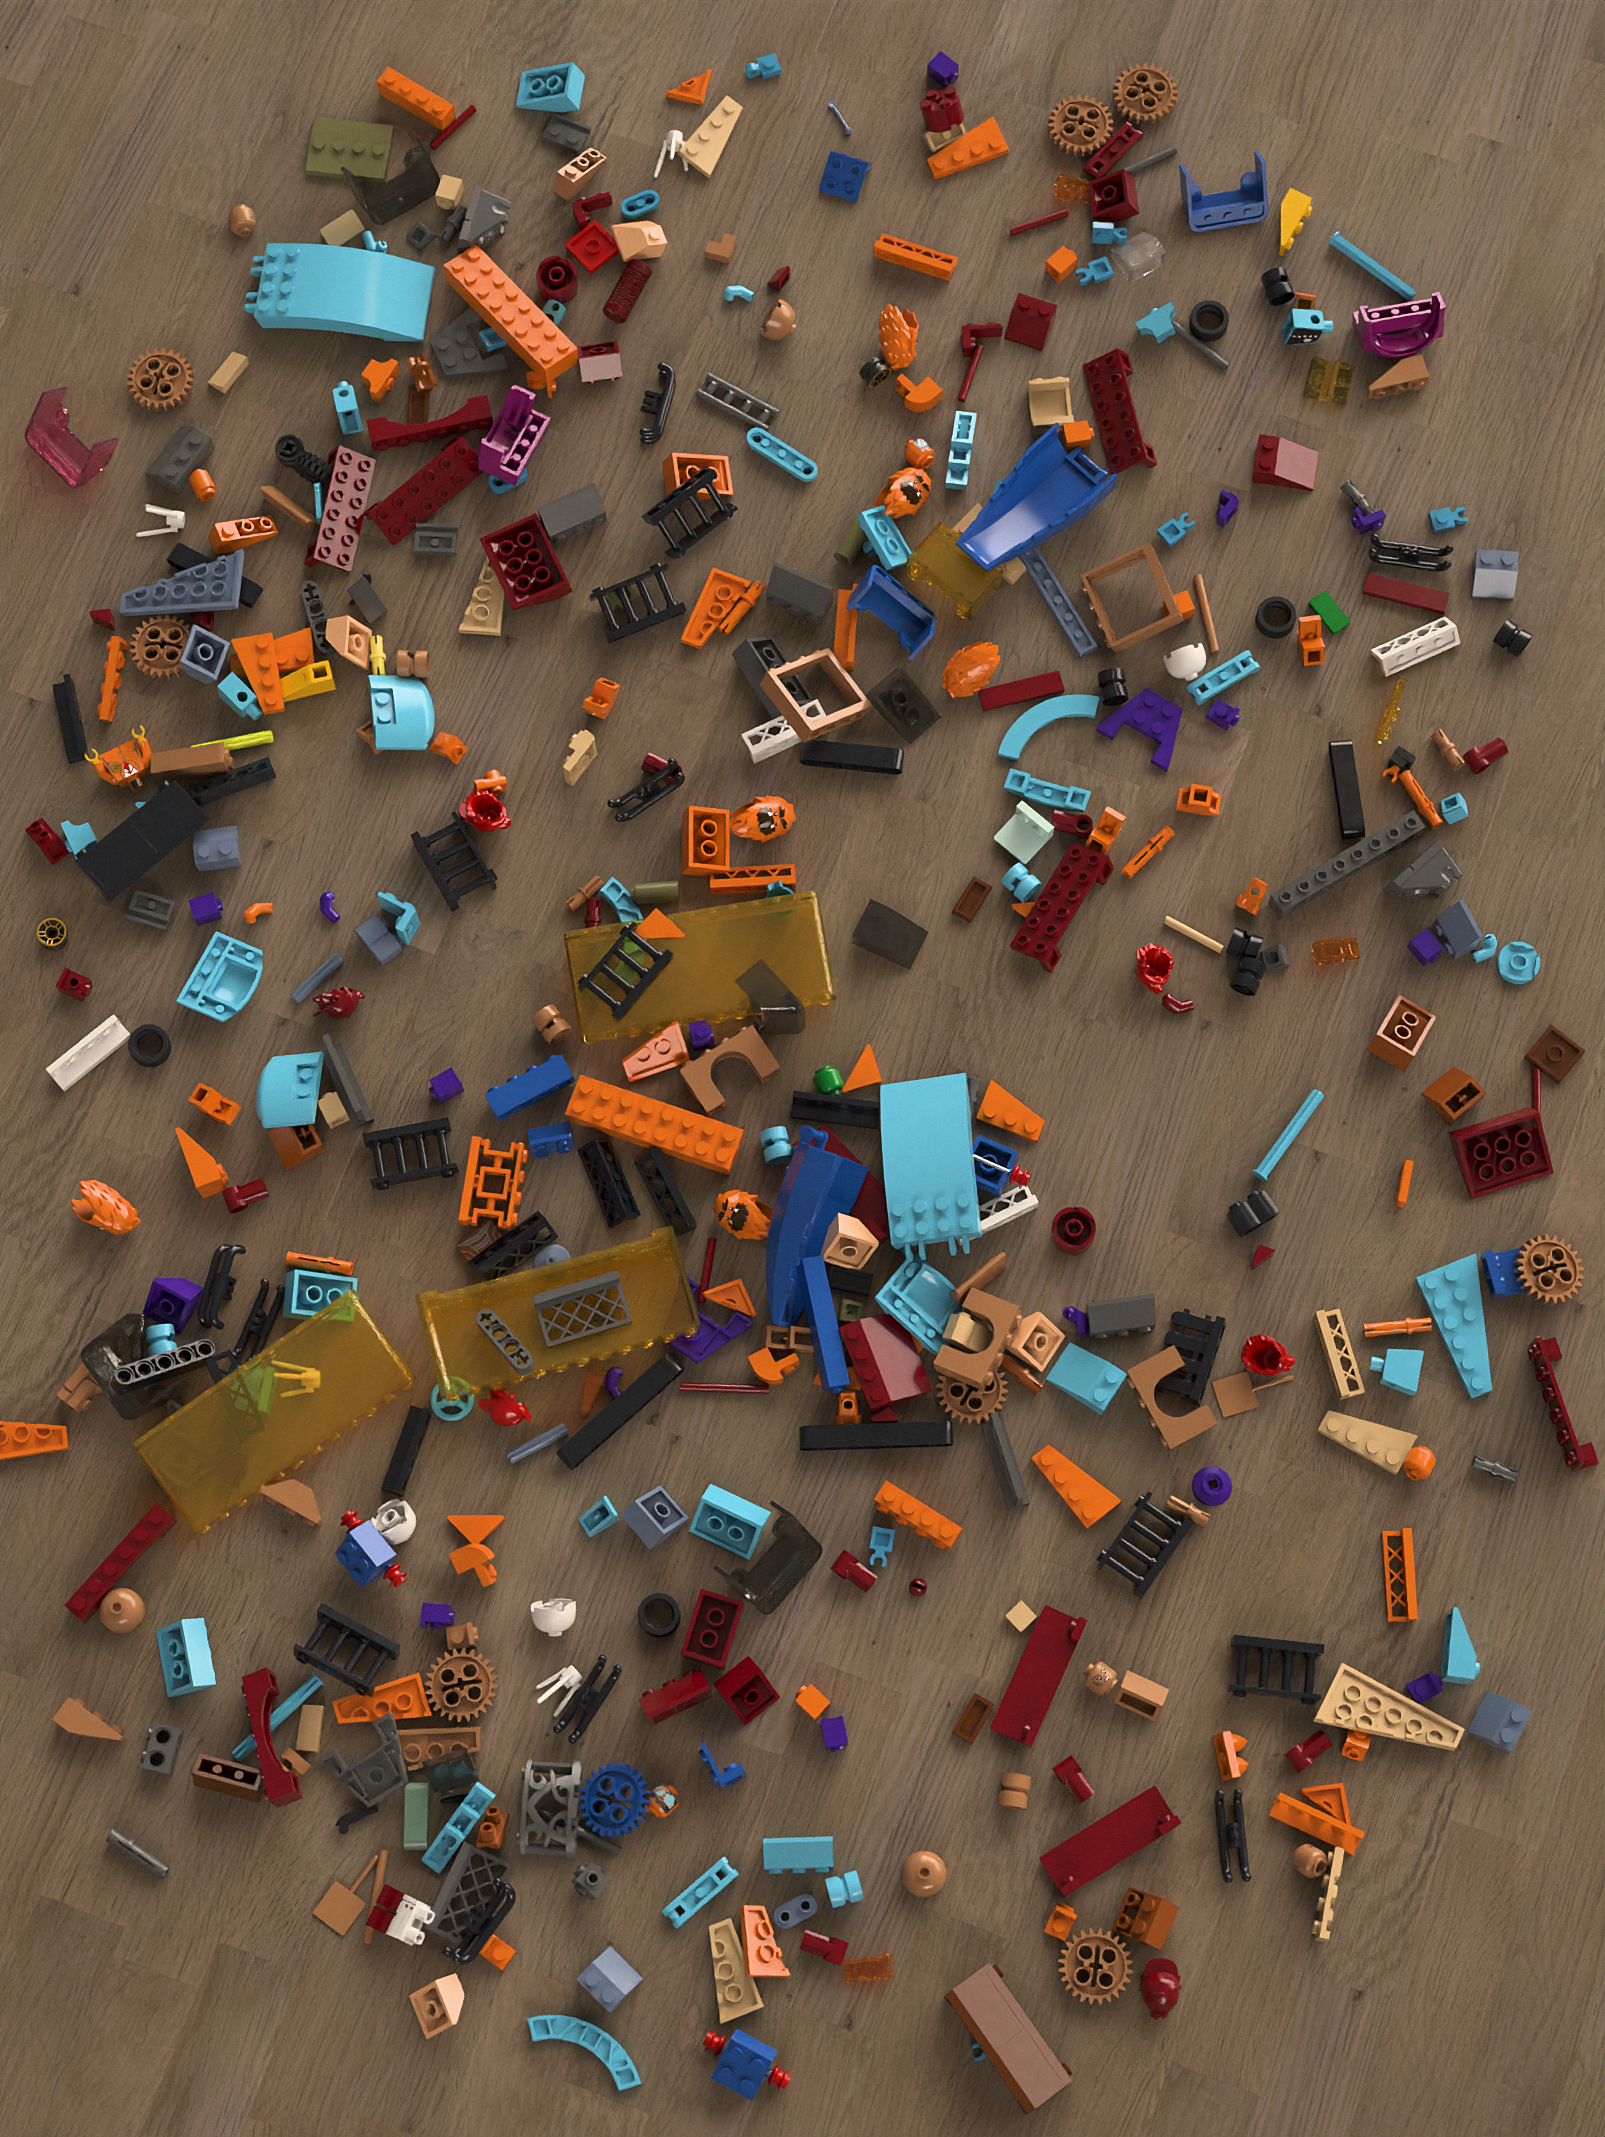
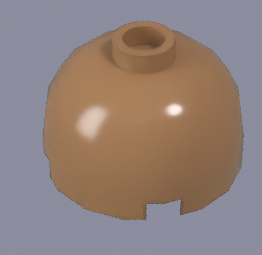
[759,298,797,341]
[98,1588,145,1634]
[901,1851,947,1898]

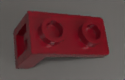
[572,192,613,231]
[961,322,1003,357]
[25,818,70,865]

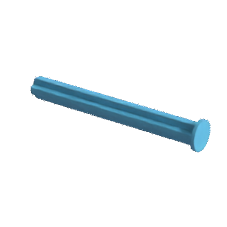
[1328,232,1416,301]
[1252,1089,1324,1182]
[232,1672,325,1761]

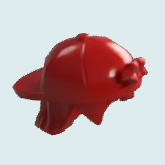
[458,790,512,832]
[1135,943,1174,994]
[1241,1334,1296,1376]
[478,1386,532,1427]

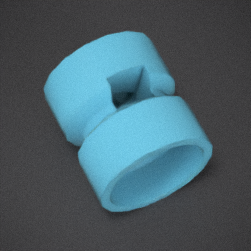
[1001,863,1041,903]
[759,1126,793,1165]
[145,1324,177,1357]
[825,1870,864,1908]

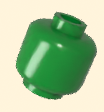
[812,1065,844,1096]

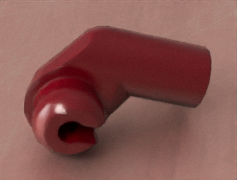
[1162,994,1194,1014]

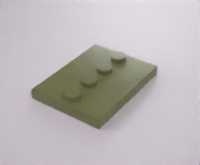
[305,117,394,183]

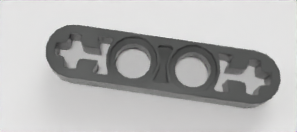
[300,580,336,657]
[476,1309,534,1375]

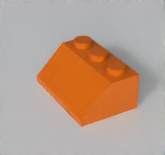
[681,806,730,876]

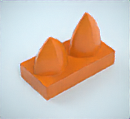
[1212,1731,1249,1781]

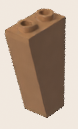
[151,742,234,781]

